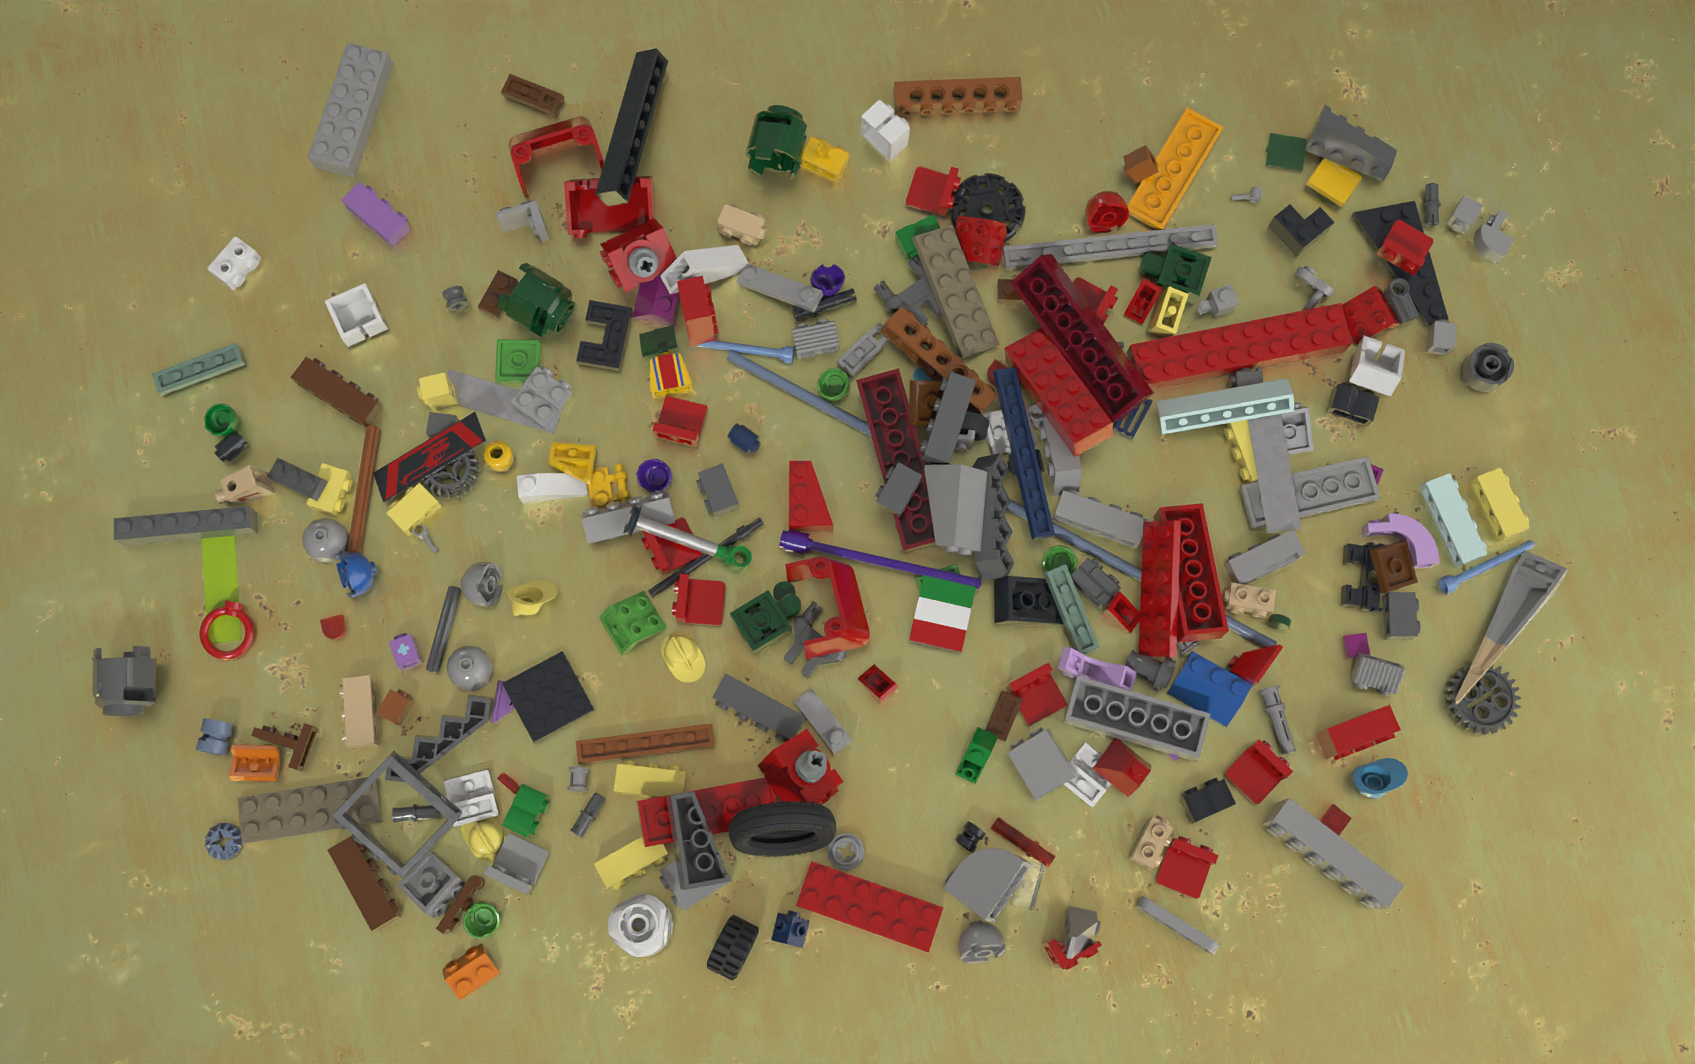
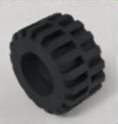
[707,914,759,981]

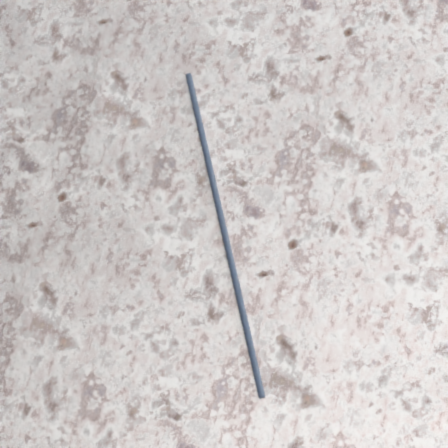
[727,350,1277,648]

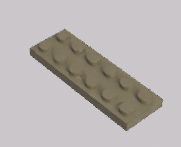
[912,225,1000,359]
[238,777,382,844]

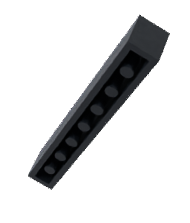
[595,48,668,206]

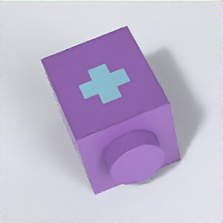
[389,633,423,670]

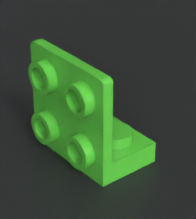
[599,591,666,655]

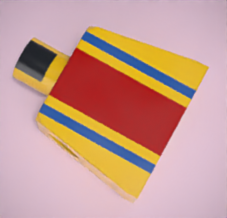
[650,344,693,398]

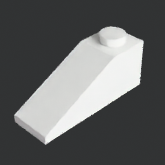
[517,473,589,503]

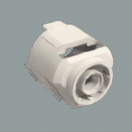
[608,894,674,957]

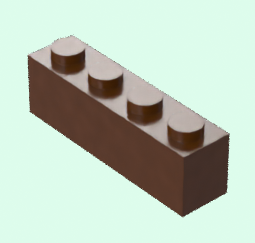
[290,357,383,429]
[328,835,401,931]

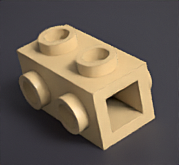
[717,204,768,245]
[1222,583,1276,618]
[1129,815,1174,870]

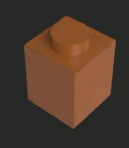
[1123,145,1159,184]
[376,689,414,726]

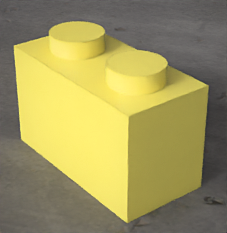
[1147,286,1189,338]
[417,372,458,411]
[306,463,353,517]
[386,483,442,536]

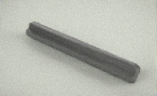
[426,586,461,673]

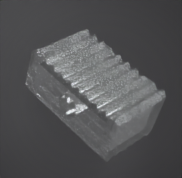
[1009,859,1045,911]

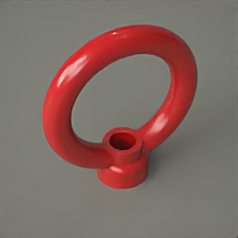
[199,600,254,660]

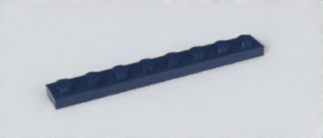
[993,368,1055,540]

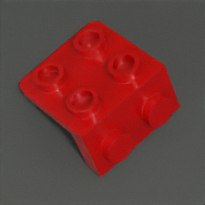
[906,166,961,217]
[955,216,1007,267]
[1376,220,1434,276]
[1073,277,1118,324]
[641,517,702,575]
[672,574,726,626]
[1225,739,1293,805]
[1156,836,1219,899]

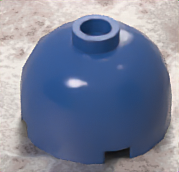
[336,552,377,598]

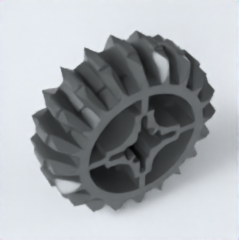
[422,451,480,499]

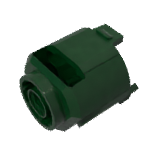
[745,105,807,180]
[497,263,576,337]

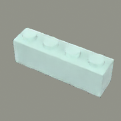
[1419,473,1487,567]

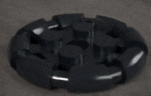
[949,173,1026,243]

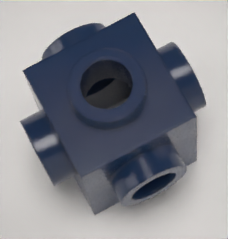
[771,910,810,948]

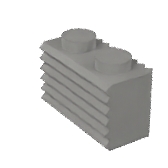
[791,319,840,359]
[1350,652,1406,696]

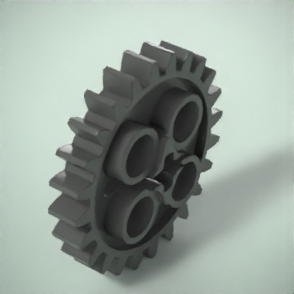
[1445,662,1521,735]

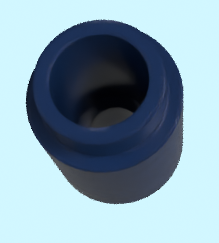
[727,423,761,455]

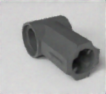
[1383,278,1419,324]

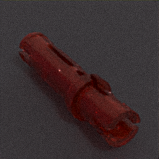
[990,816,1056,868]

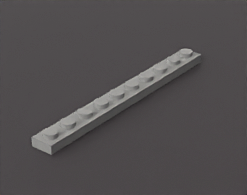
[1003,224,1218,270]

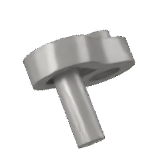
[1294,265,1335,310]

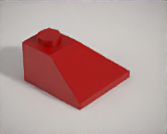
[1227,644,1283,687]
[1092,738,1152,797]

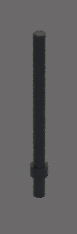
[648,517,764,598]

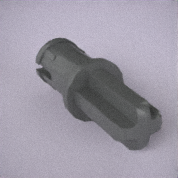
[1423,183,1441,226]
[570,793,605,838]
[392,804,440,823]

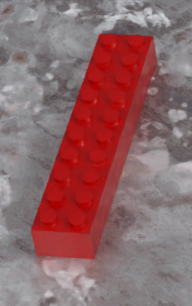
[1126,303,1352,390]

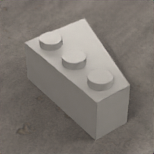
[1039,417,1082,496]
[1224,529,1305,585]

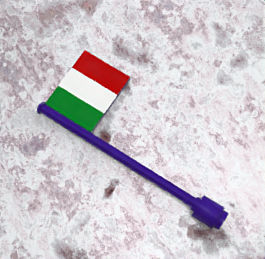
[779,529,982,653]

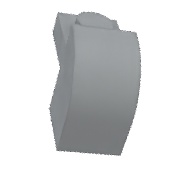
[1474,209,1514,264]

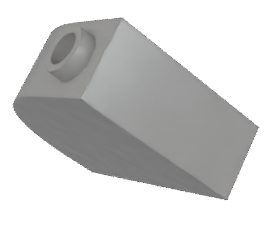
[943,848,1032,923]

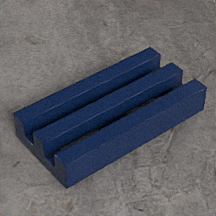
[1113,399,1153,439]

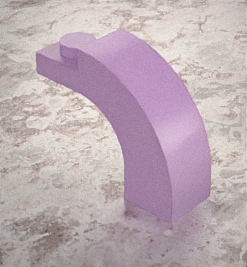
[1362,513,1440,568]
[1058,647,1137,691]

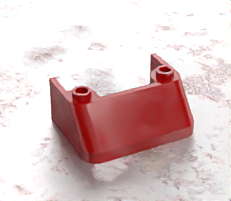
[509,116,604,198]
[785,557,870,659]

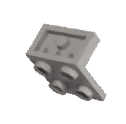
[495,200,550,242]
[484,833,549,895]

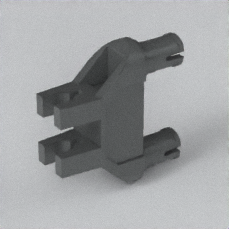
[873,256,942,326]
[784,601,848,679]

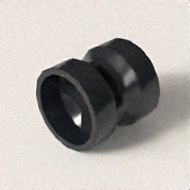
[955,821,986,853]

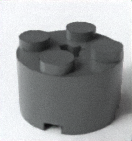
[1462,343,1514,392]

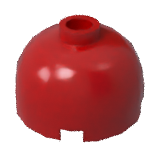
[1085,191,1129,233]

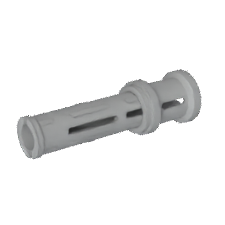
[1259,685,1296,755]

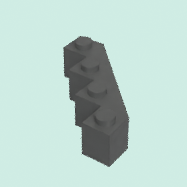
[972,453,1014,580]
[385,695,492,782]

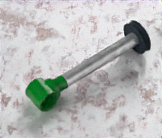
[623,503,752,571]

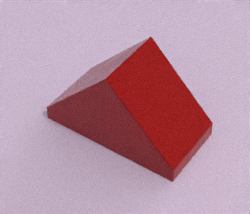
[1124,278,1163,325]
[1101,591,1140,634]
[857,664,898,705]

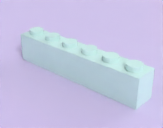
[1156,378,1294,434]

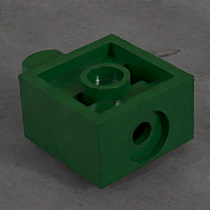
[1140,244,1212,305]
[730,590,801,655]

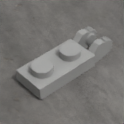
[837,323,889,378]

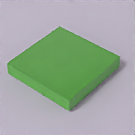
[495,339,542,383]

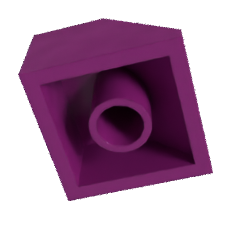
[632,274,681,327]

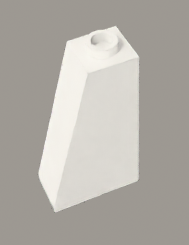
[660,245,748,294]

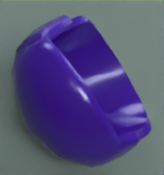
[810,264,845,296]
[636,459,672,492]

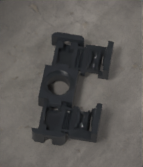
[1341,542,1385,613]

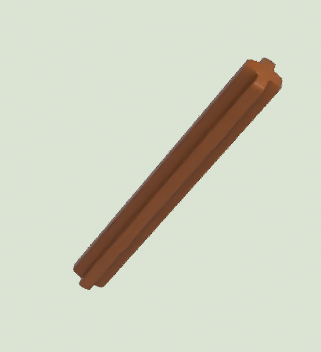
[347,425,380,553]

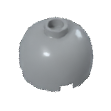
[302,518,349,563]
[460,562,503,607]
[446,645,494,691]
[958,921,1006,963]

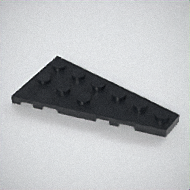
[1351,201,1449,326]

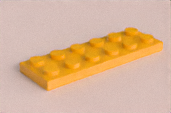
[1127,107,1224,230]

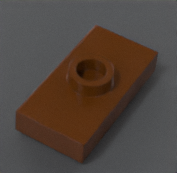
[985,691,1023,741]

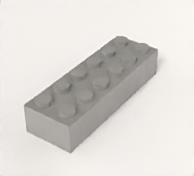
[308,43,394,178]
[1064,676,1211,761]
[1263,798,1404,910]

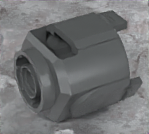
[92,646,156,716]

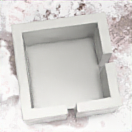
[860,99,910,162]
[325,283,388,347]
[1349,336,1405,396]

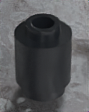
[214,431,249,463]

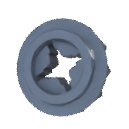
[204,823,242,860]

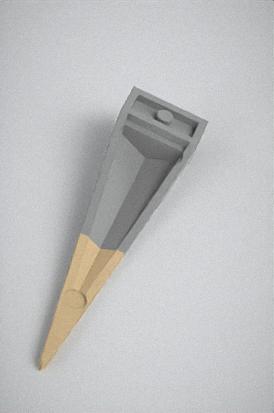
[1455,551,1567,704]

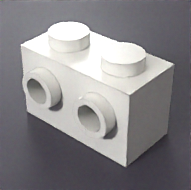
[207,236,261,291]

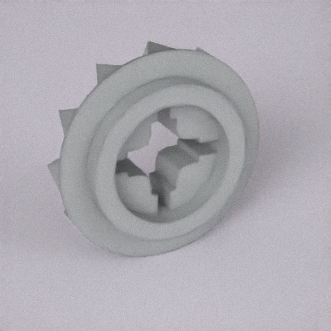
[828,833,865,871]

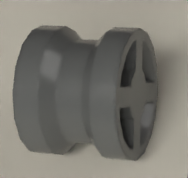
[442,286,469,311]

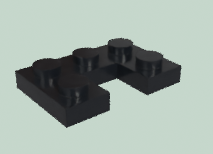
[576,300,633,371]

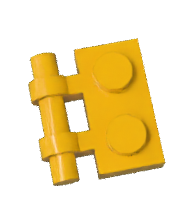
[588,464,631,509]

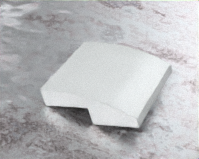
[982,403,1037,455]
[1064,742,1111,808]
[443,768,499,827]

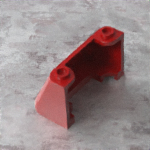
[564,176,655,238]

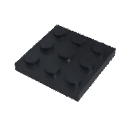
[502,651,595,744]

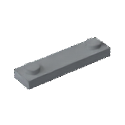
[736,264,823,313]

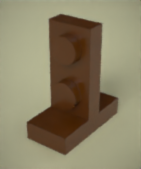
[251,723,319,772]

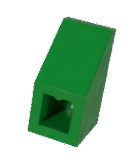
[955,727,998,784]

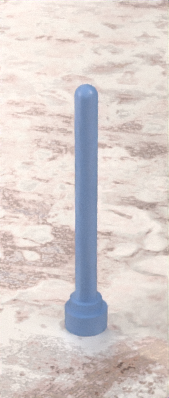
[696,340,795,364]
[1438,540,1535,595]

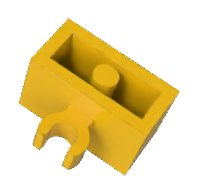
[800,136,849,183]

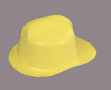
[507,580,558,616]
[661,632,706,683]
[461,816,506,861]

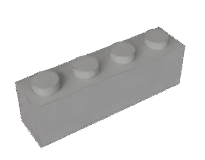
[1052,490,1148,548]
[581,491,675,544]

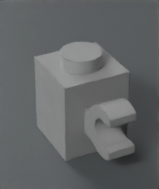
[1196,284,1239,319]

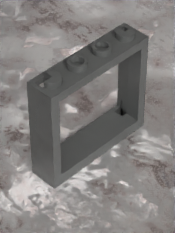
[332,750,463,878]

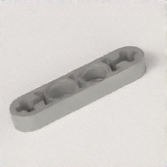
[1136,896,1220,955]

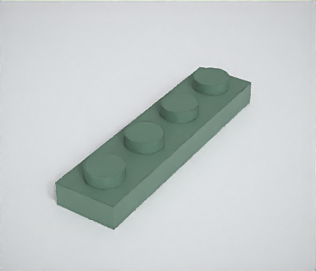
[152,343,245,396]
[1044,564,1100,654]

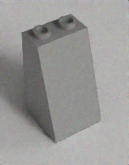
[924,464,987,555]

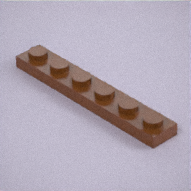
[576,723,715,765]

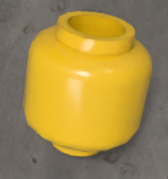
[483,440,514,472]

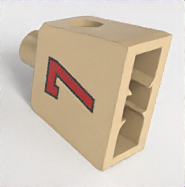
[215,465,275,505]

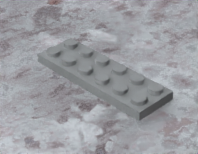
[1240,456,1381,529]

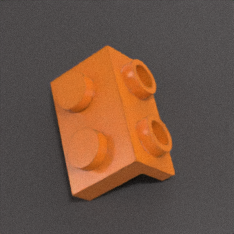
[229,744,282,781]
[442,943,500,1000]

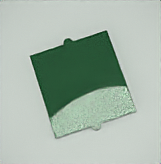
[1265,133,1307,172]
[639,325,678,357]

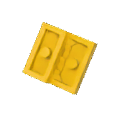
[1306,158,1362,207]

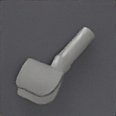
[1231,187,1262,203]
[413,524,439,554]

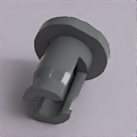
[1125,650,1176,692]

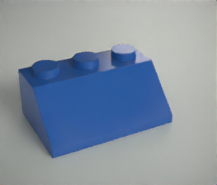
[1166,651,1252,727]

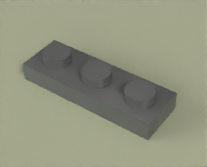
[267,458,328,501]

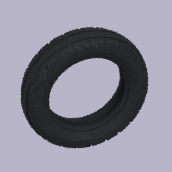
[729,801,836,857]

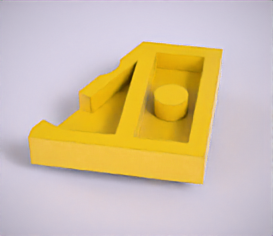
[549,442,596,484]

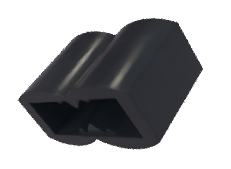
[1327,383,1380,426]
[1180,777,1236,824]

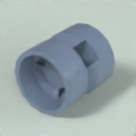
[196,718,233,756]

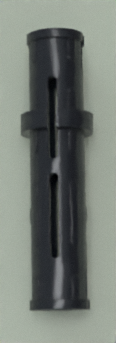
[791,288,857,321]

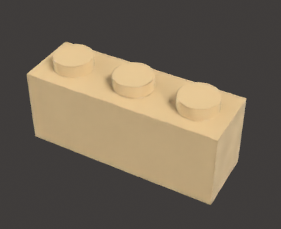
[339,675,379,749]

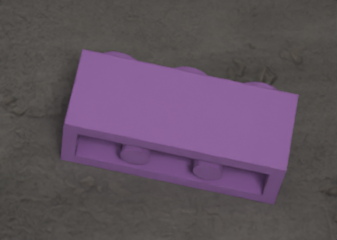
[341,182,411,248]

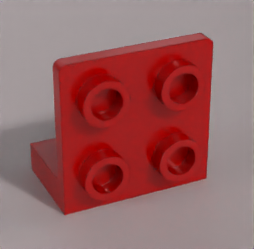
[1342,286,1401,345]
[652,396,708,448]
[1007,662,1067,726]
[1042,938,1102,970]

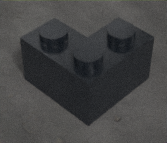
[1269,204,1335,257]

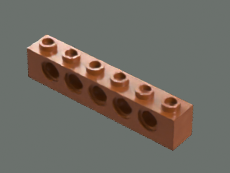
[893,77,1022,116]
[880,307,998,415]

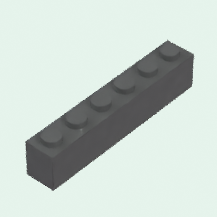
[114,506,258,546]

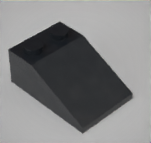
[994,576,1064,625]

